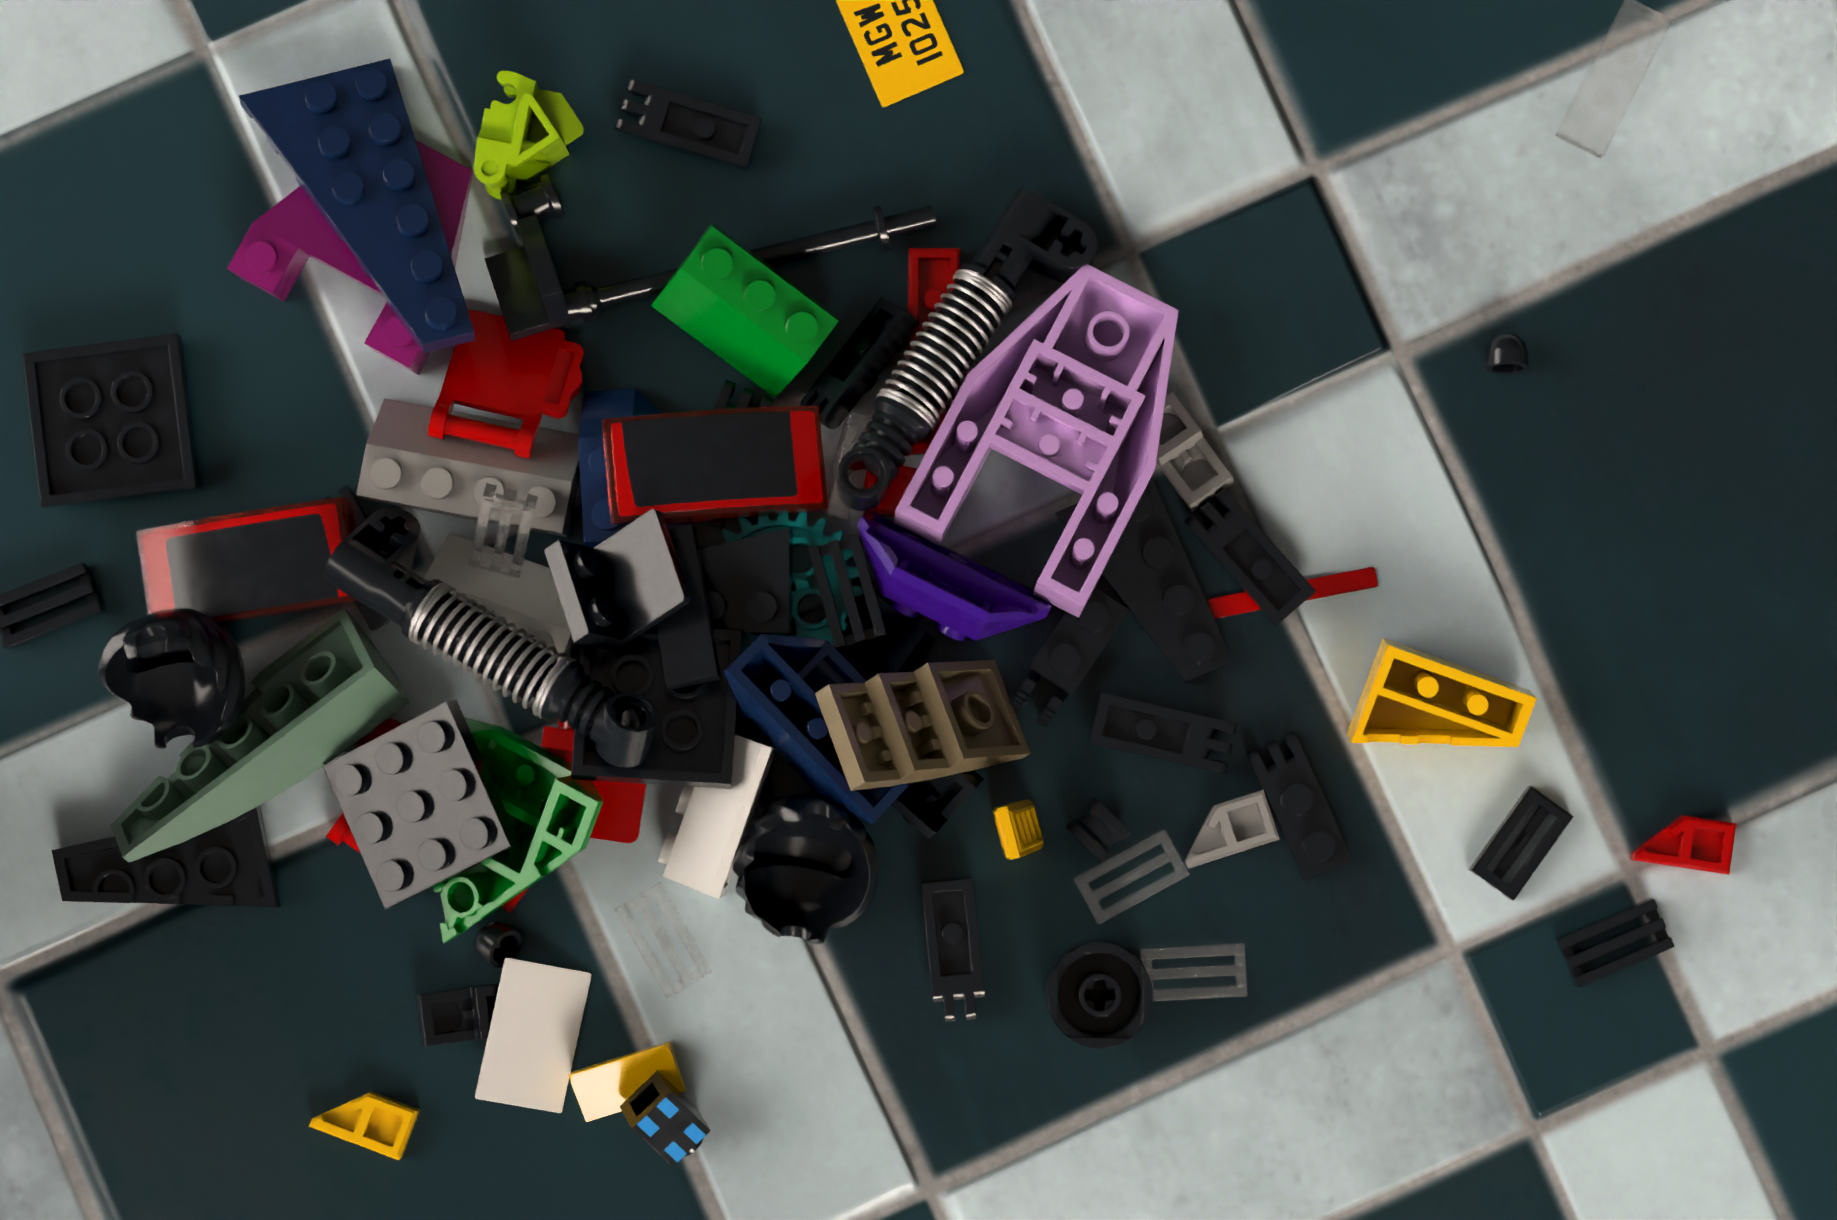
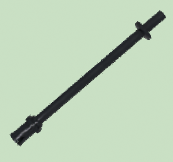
[562,205,937,323]

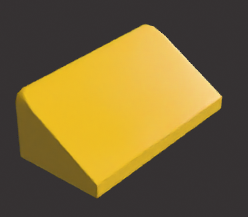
[569,1041,686,1122]

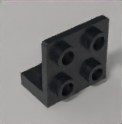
[544,509,691,651]

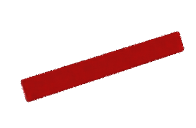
[1208,567,1378,619]

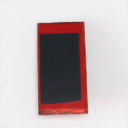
[601,406,829,525]
[136,497,357,624]

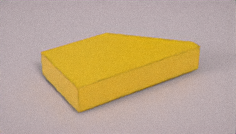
[309,1091,420,1160]

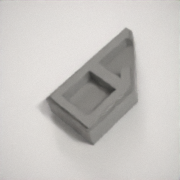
[1185,790,1279,869]

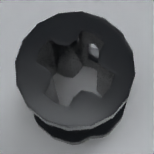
[500,173,566,236]

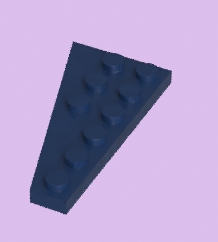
[239,58,475,353]

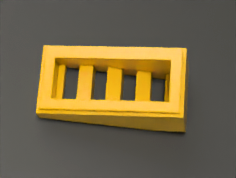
[992,799,1044,860]

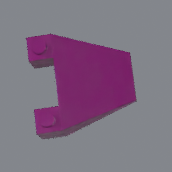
[227,140,473,375]

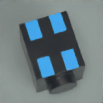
[619,1070,711,1167]

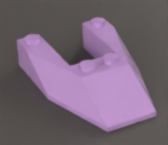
[894,264,1179,618]

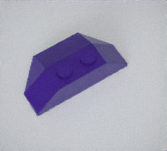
[857,510,1051,641]

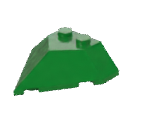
[433,717,603,944]

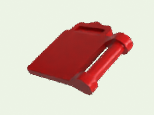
[428,310,584,460]

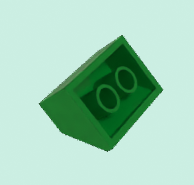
[651,222,839,399]

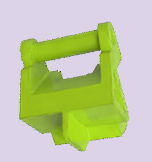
[474,71,584,200]

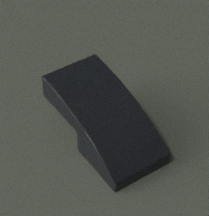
[415,983,499,1047]

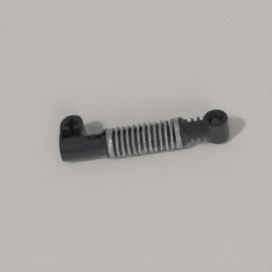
[836,189,1097,511]
[324,507,659,768]

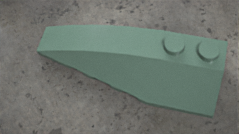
[111,608,409,862]

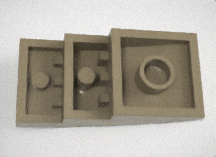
[815,660,1031,791]

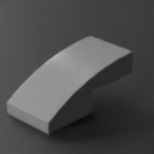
[1156,391,1234,512]

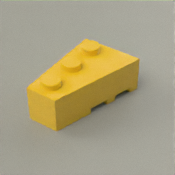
[1347,637,1537,747]

